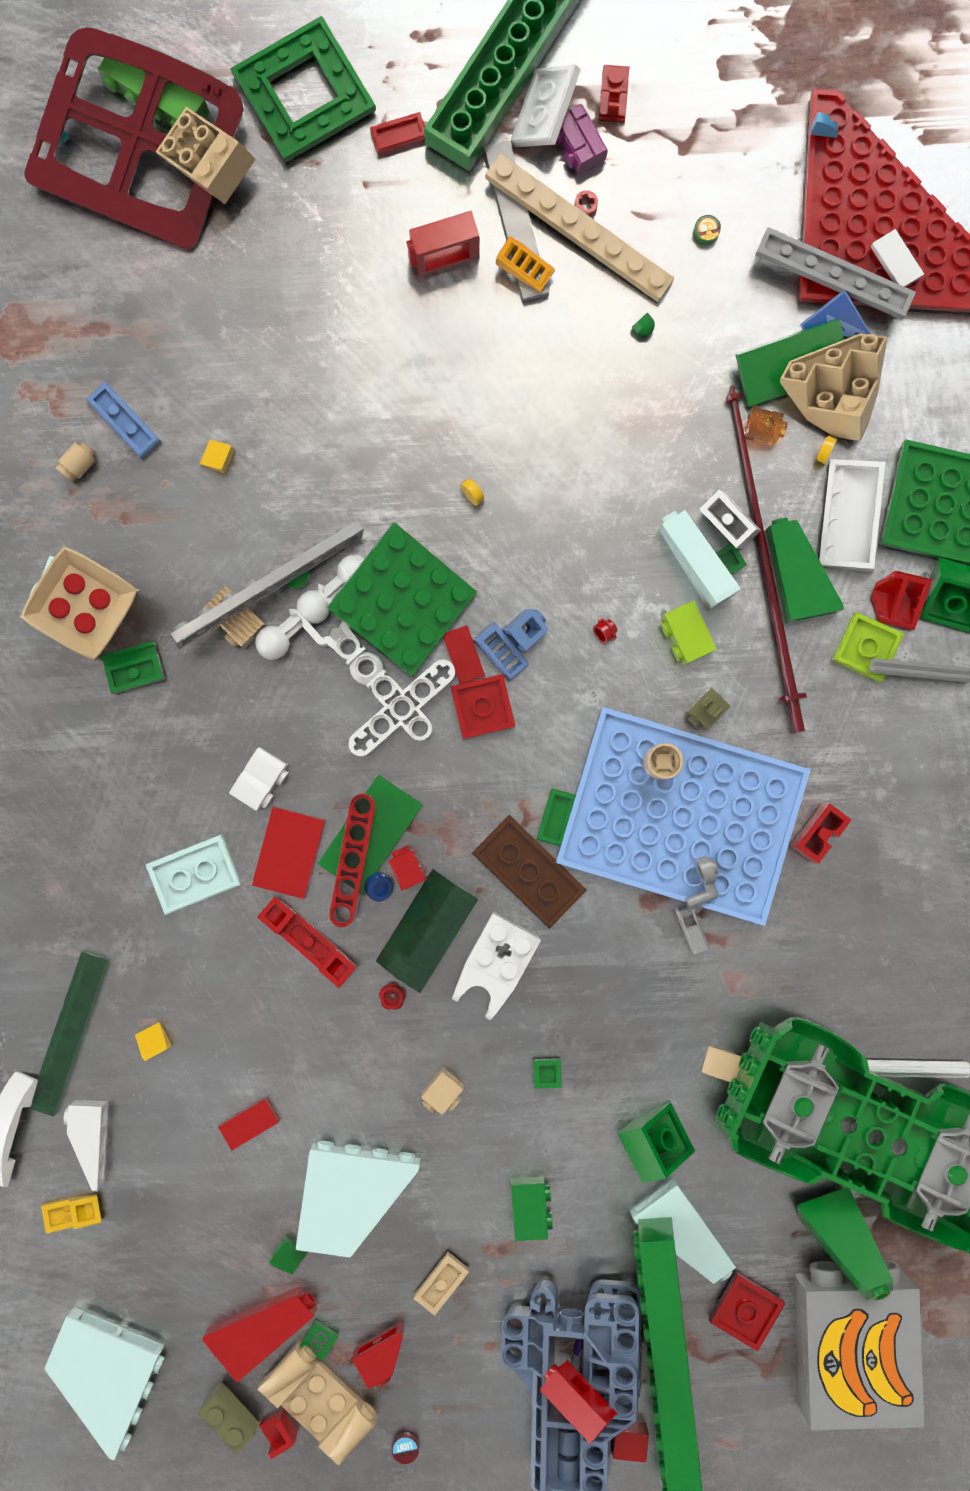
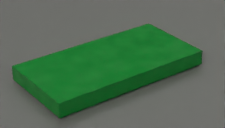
[735,318,844,407]
[317,774,423,894]

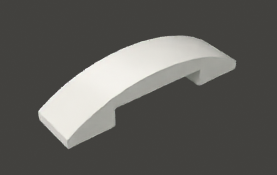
[0,1071,38,1188]

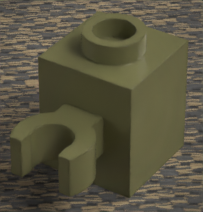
[685,687,731,731]

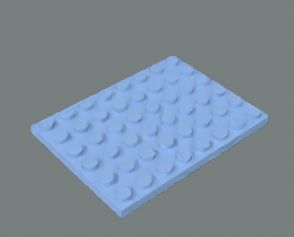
[556,707,811,926]

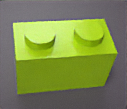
[660,600,717,665]

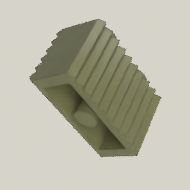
[198,1382,259,1454]

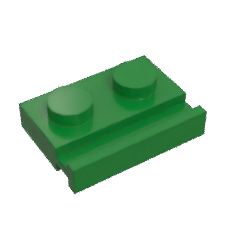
[101,641,166,694]

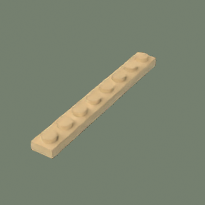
[485,153,675,302]

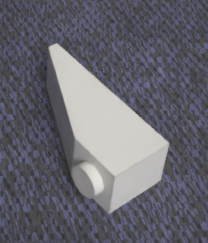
[64,1100,109,1191]

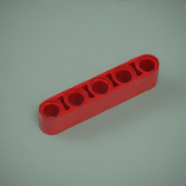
[329,794,377,927]

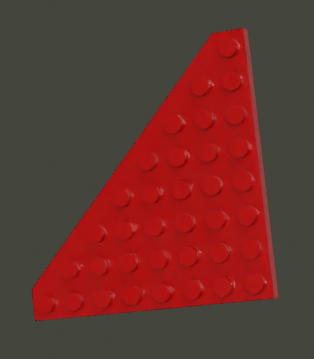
[799,89,970,313]

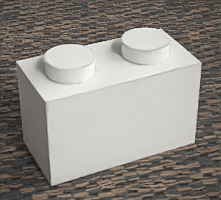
[700,490,761,549]

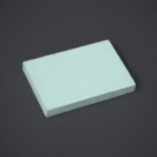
[146,834,242,915]

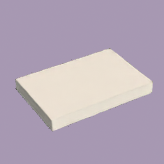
[510,64,581,148]

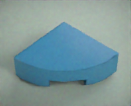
[810,112,838,138]

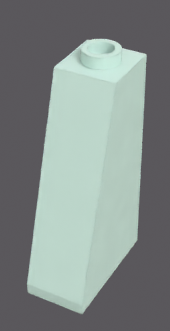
[659,511,741,611]
[630,1178,736,1284]

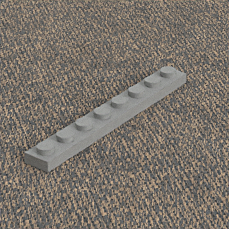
[171,520,363,649]

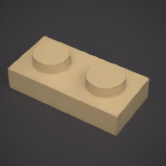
[413,1252,469,1316]

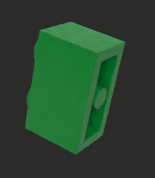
[511,1176,553,1241]

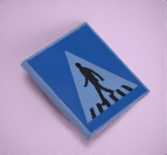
[800,290,871,340]

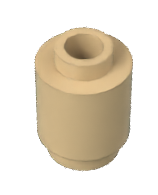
[55,442,96,482]

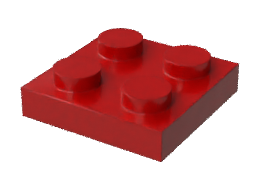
[450,674,516,739]
[709,1272,786,1352]

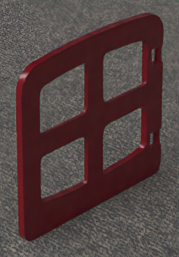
[24,27,243,249]

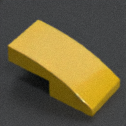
[41,1194,102,1234]

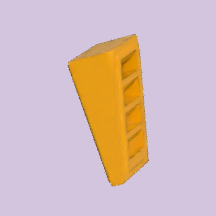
[496,236,555,293]

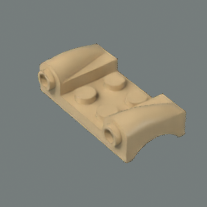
[257,1340,378,1466]

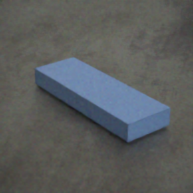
[86,381,161,459]

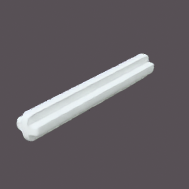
[867,1060,970,1078]

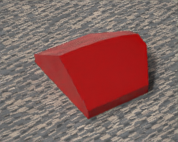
[871,571,932,630]

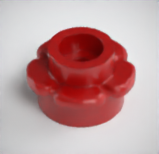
[593,618,618,644]
[379,983,406,1010]

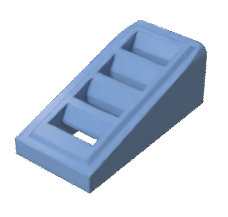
[473,622,529,681]

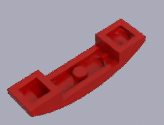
[257,896,357,988]

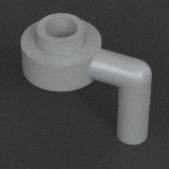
[685,855,719,909]

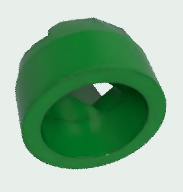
[632,312,655,336]

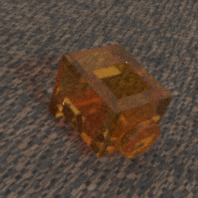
[744,405,787,445]

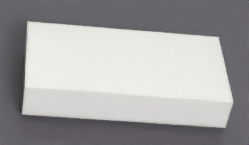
[870,229,924,287]

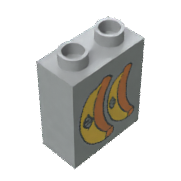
[794,1260,925,1430]

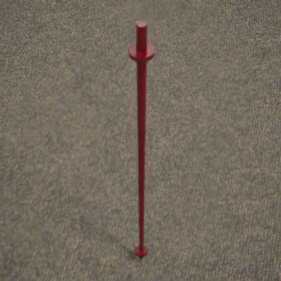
[726,385,807,733]

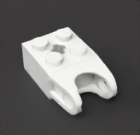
[452,911,541,1020]

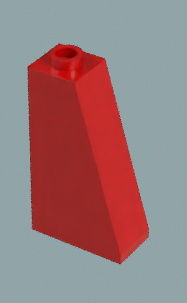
[201,1286,317,1382]

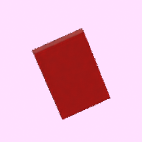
[252,807,326,899]

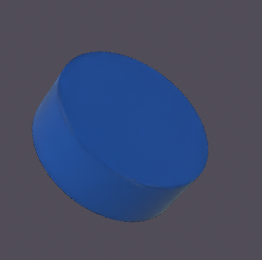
[364,873,393,902]

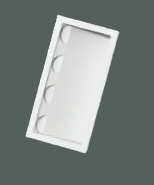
[819,459,885,573]

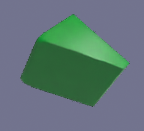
[268,1235,308,1275]

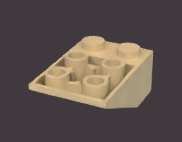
[156,107,256,204]

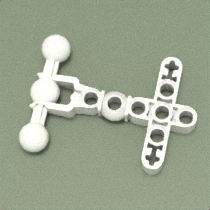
[255,555,455,757]

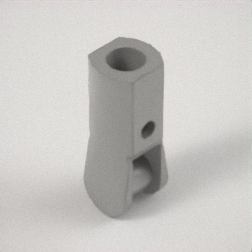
[674,907,710,955]

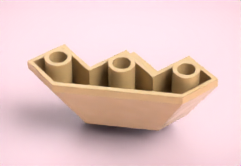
[780,333,887,441]

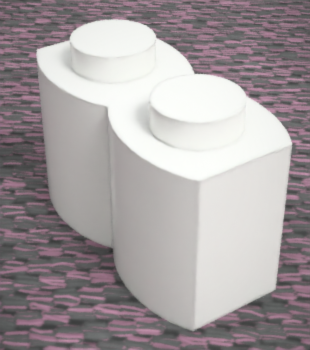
[229,747,289,811]

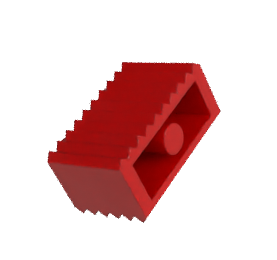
[388,845,428,891]

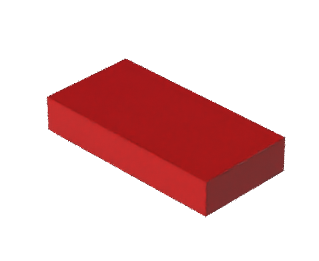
[370,112,425,156]
[443,625,485,684]
[218,1097,280,1151]

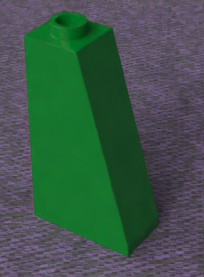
[765,517,844,624]
[797,1187,893,1300]

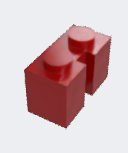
[790,803,851,864]

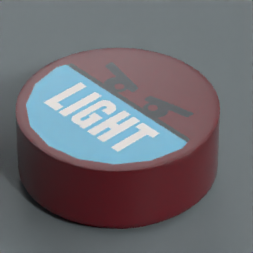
[391,1432,419,1464]

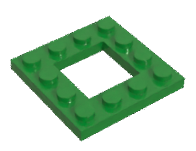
[230,16,376,163]

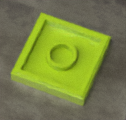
[832,611,905,683]

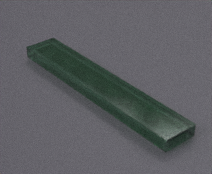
[27,951,109,1116]

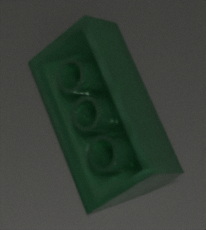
[376,869,479,993]

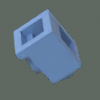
[502,609,549,651]

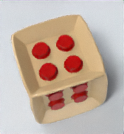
[19,544,140,662]

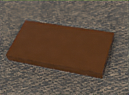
[472,815,587,929]

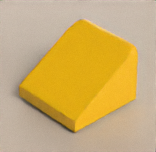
[200,439,235,475]
[135,1022,172,1061]

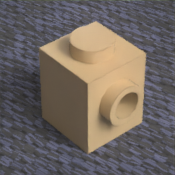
[421,1067,464,1115]

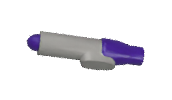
[571,1338,584,1373]

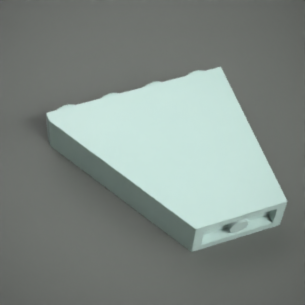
[296,1141,421,1258]
[44,1307,165,1460]

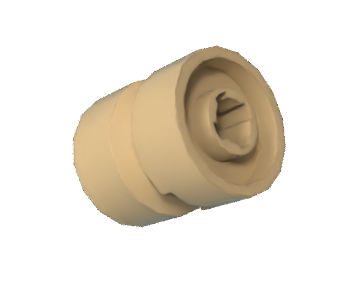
[643,743,683,780]

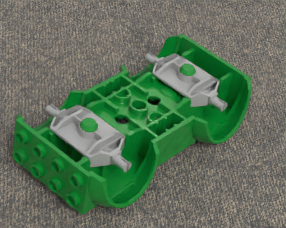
[716,1017,970,1254]

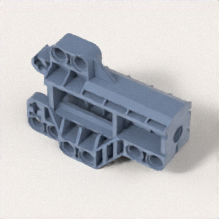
[501,1280,642,1491]

